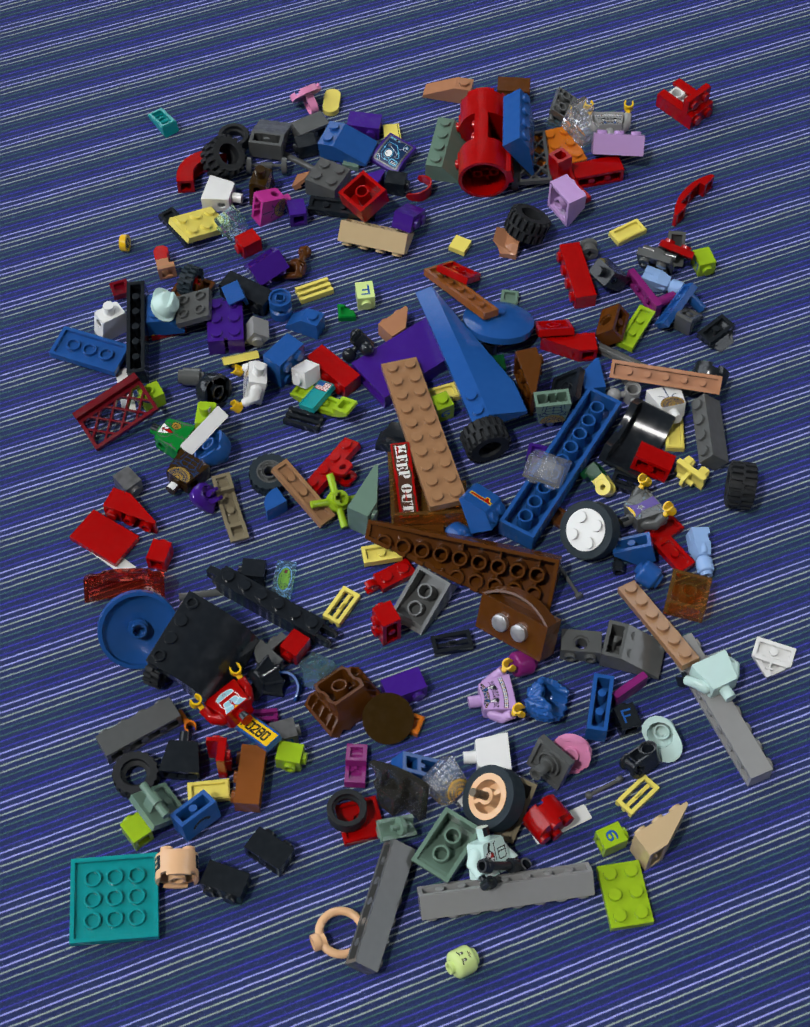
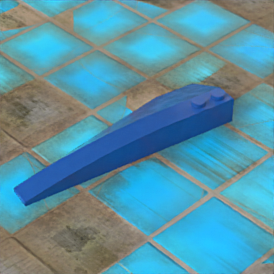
[415,286,528,422]

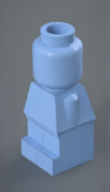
[642,265,685,293]
[686,527,714,579]

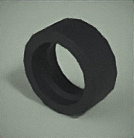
[218,123,250,150]
[327,789,367,833]

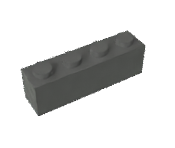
[691,393,729,471]
[95,697,183,765]

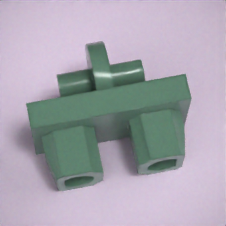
[376,814,417,842]

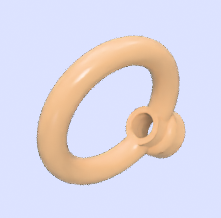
[309,907,360,959]

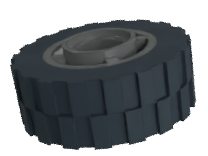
[249,453,286,496]

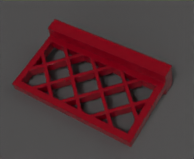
[72,372,159,451]

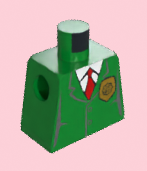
[150,418,195,459]

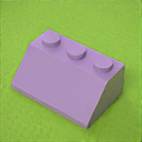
[591,129,645,157]

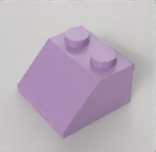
[547,174,587,227]

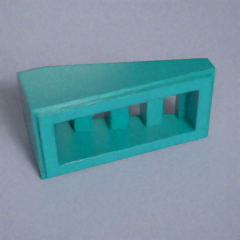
[148,108,179,138]

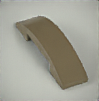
[211,472,250,544]

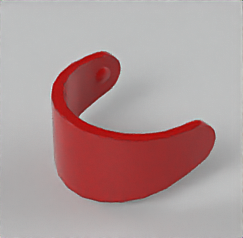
[406,175,432,202]

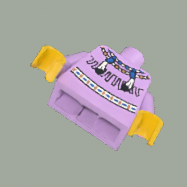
[467,658,526,724]

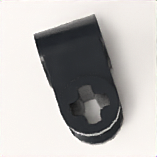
[619,740,661,779]

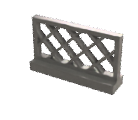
[511,130,552,190]

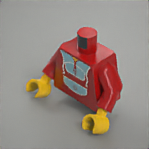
[189,662,254,728]

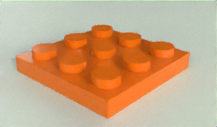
[534,125,587,175]

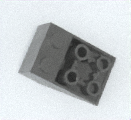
[248,119,292,160]
[599,619,665,679]

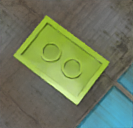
[596,860,654,932]

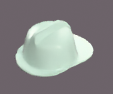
[151,288,180,322]
[642,716,683,763]

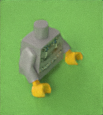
[582,100,634,133]

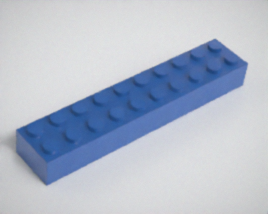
[498,387,622,550]

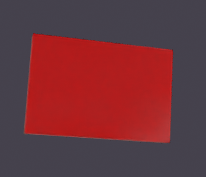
[69,509,140,567]

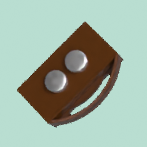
[475,585,561,662]

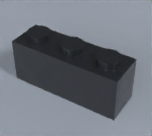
[219,270,272,317]

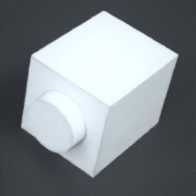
[291,359,321,389]

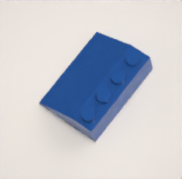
[502,88,535,176]

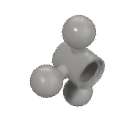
[607,380,641,407]

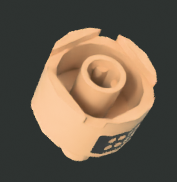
[155,846,199,889]

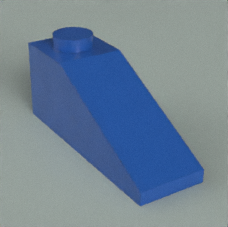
[391,751,458,784]

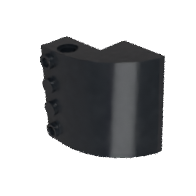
[146,591,260,702]

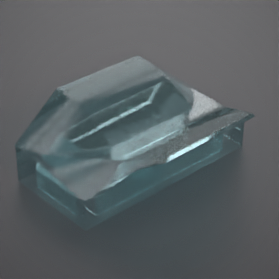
[298,652,337,690]

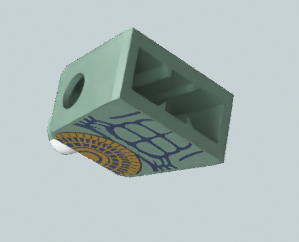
[533,389,572,426]

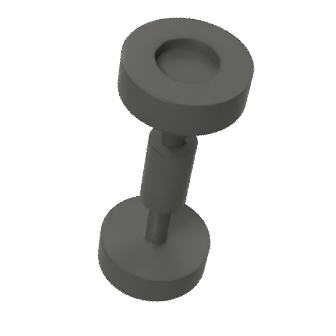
[246,157,287,174]

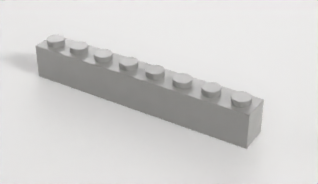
[674,633,773,787]
[417,862,595,921]

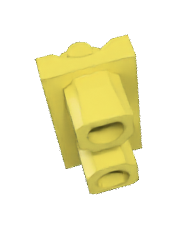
[674,456,710,490]

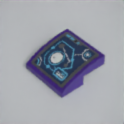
[370,133,417,172]

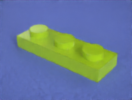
[616,305,656,352]

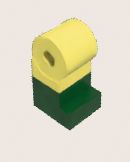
[580,462,616,497]

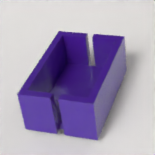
[207,298,245,355]

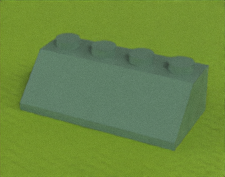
[425,117,466,184]

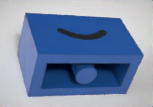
[170,789,221,842]

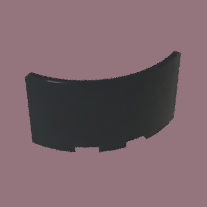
[598,398,676,479]

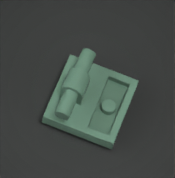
[129,781,182,831]

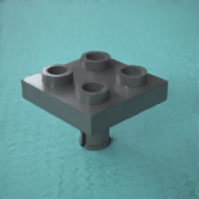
[176,287,212,328]
[526,734,575,791]

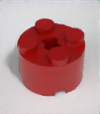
[522,794,574,845]

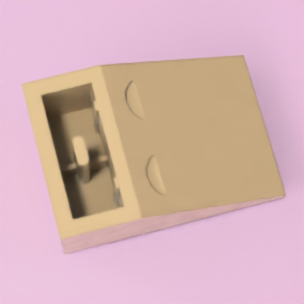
[630,801,688,871]

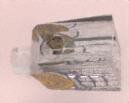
[417,755,468,808]

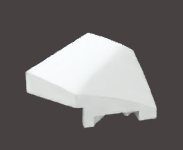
[751,636,796,678]

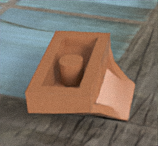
[493,227,521,260]

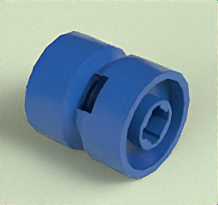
[268,288,293,322]

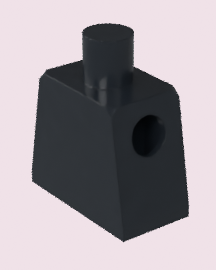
[589,257,631,292]
[159,731,201,781]

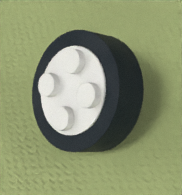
[560,501,620,560]

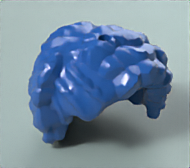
[524,676,569,722]

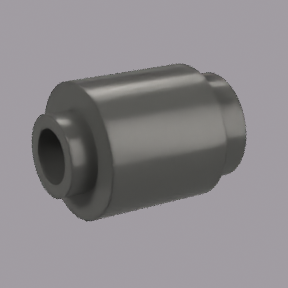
[178,367,205,386]

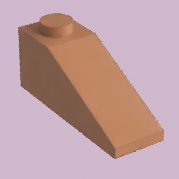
[423,77,474,103]

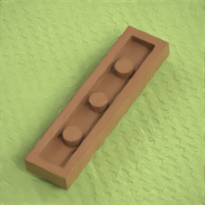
[271,458,335,528]

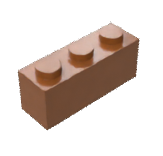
[230,744,268,813]

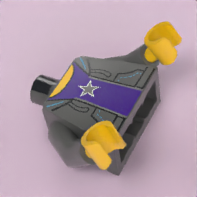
[618,473,677,533]

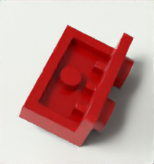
[205,735,233,778]

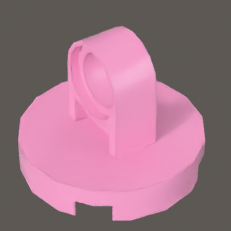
[290,83,322,114]
[553,734,592,774]

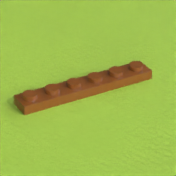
[424,265,499,320]

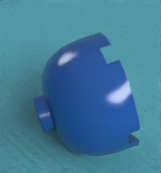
[194,429,231,466]

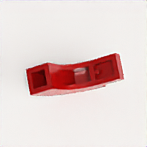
[548,147,591,204]
[176,151,227,193]

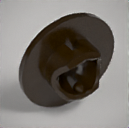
[362,693,414,745]

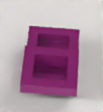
[344,743,368,788]

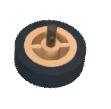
[462,765,525,832]

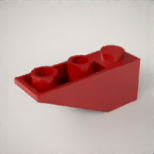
[540,332,598,362]
[103,487,158,534]

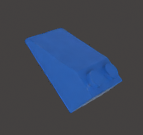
[317,121,378,167]

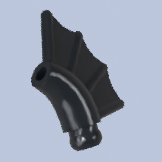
[247,654,285,701]

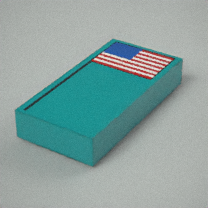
[299,380,336,413]

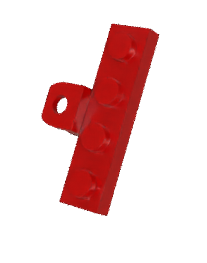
[306,437,361,495]

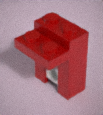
[656,78,713,130]

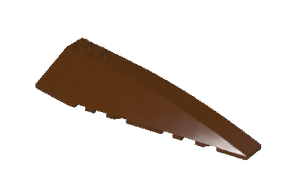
[365,519,562,611]

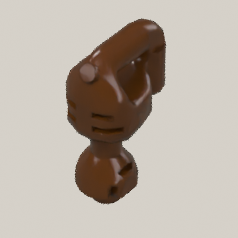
[280,245,312,279]

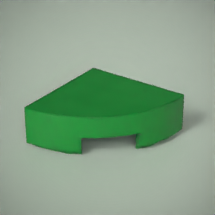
[337,304,356,322]

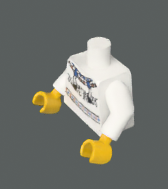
[230,360,267,413]

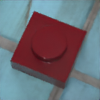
[109,278,127,300]

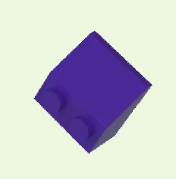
[244,247,289,287]

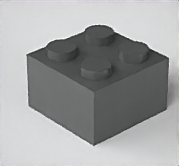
[305,157,351,199]

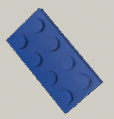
[49,326,126,377]

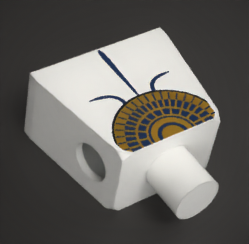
[645,386,686,424]

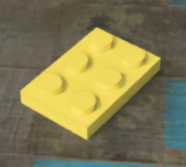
[168,206,231,244]

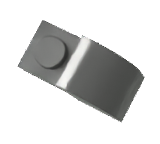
[254,632,287,671]

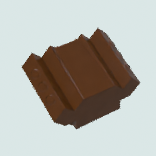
[304,666,381,738]

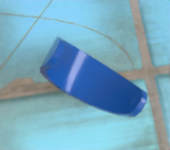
[279,671,302,702]

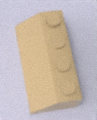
[337,219,414,257]

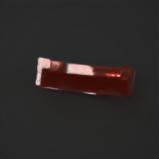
[83,568,165,603]

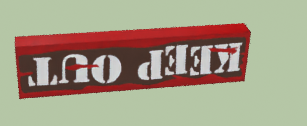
[390,442,419,518]

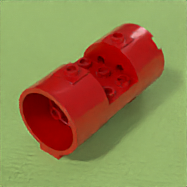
[455,87,514,197]

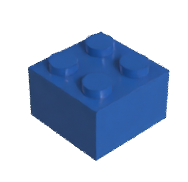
[263,333,305,388]

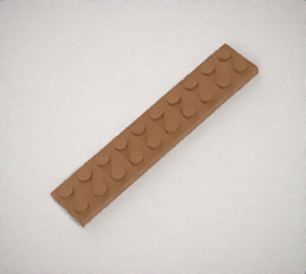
[381,357,465,512]

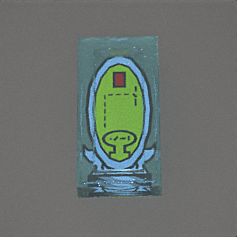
[272,560,297,599]

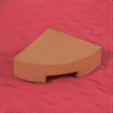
[292,171,310,190]

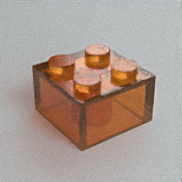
[663,569,712,623]

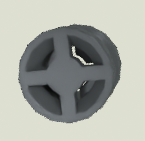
[580,238,598,260]

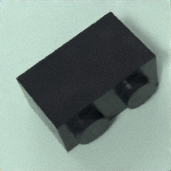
[244,826,295,877]
[200,860,252,905]

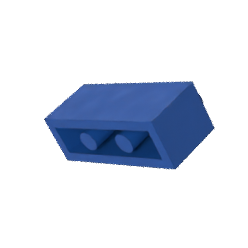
[584,673,615,742]

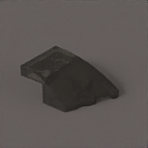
[369,760,429,821]

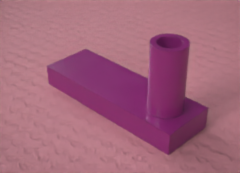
[627,268,676,318]

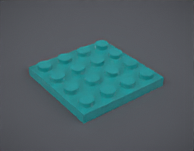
[69,852,160,946]

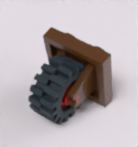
[171,264,216,296]

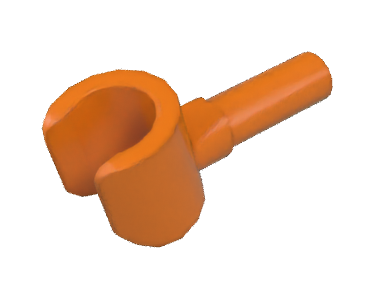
[178,709,197,731]

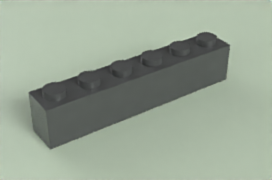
[345,839,416,975]

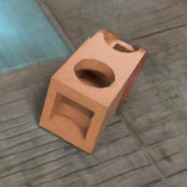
[153,245,177,280]

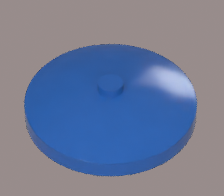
[462,301,534,345]
[97,589,176,669]

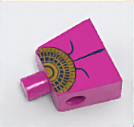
[251,188,291,227]

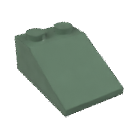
[347,464,379,535]
[411,807,478,884]

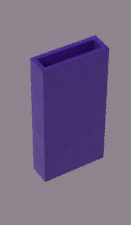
[352,318,448,408]

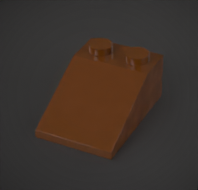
[513,347,544,416]

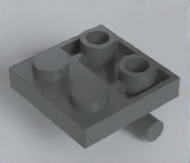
[548,87,584,130]
[636,245,678,275]

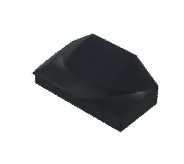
[696,314,735,352]
[375,421,406,453]

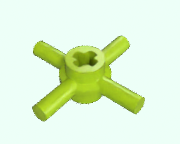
[310,473,355,529]

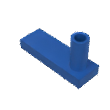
[654,283,706,329]

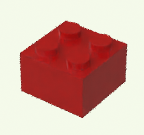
[338,170,389,223]

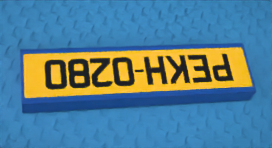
[234,714,282,753]

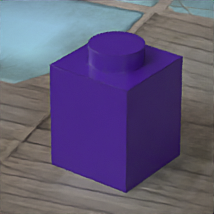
[286,198,308,227]

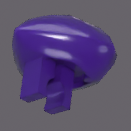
[189,483,223,514]

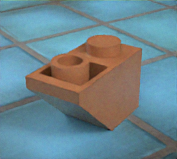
[378,306,408,342]

